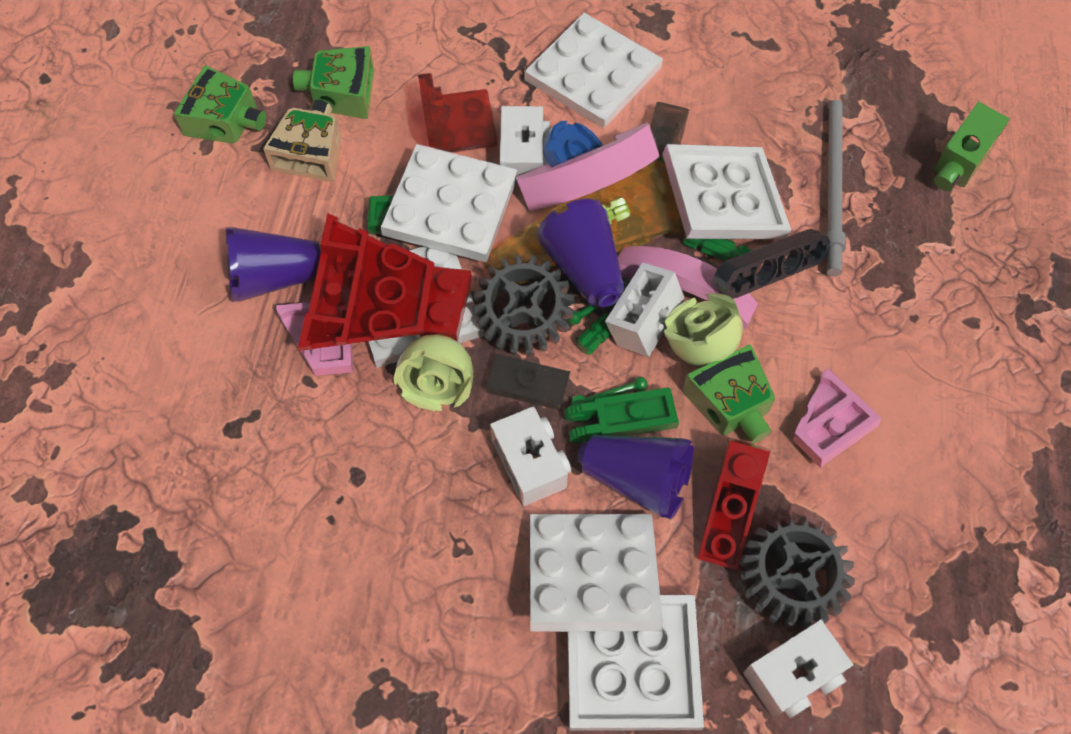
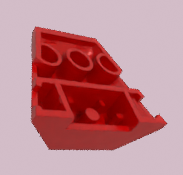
[298,213,435,351]

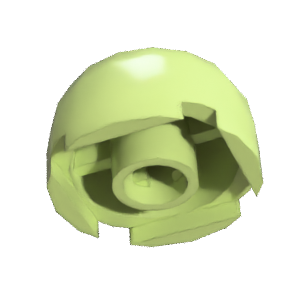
[664,293,743,366]
[394,334,474,411]

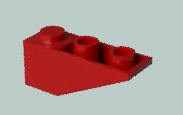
[697,437,771,571]

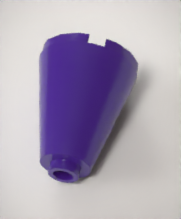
[537,198,624,307]
[225,227,321,302]
[578,435,694,519]

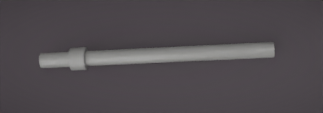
[824,100,846,276]

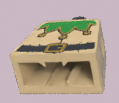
[264,100,341,182]

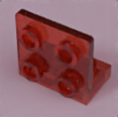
[418,73,497,153]

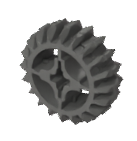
[473,254,574,356]
[739,515,855,630]

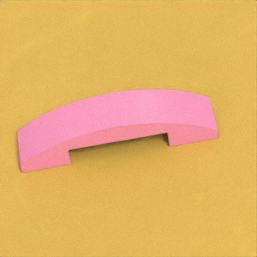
[516,123,660,211]
[618,246,758,330]

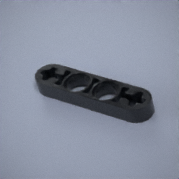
[713,229,830,299]

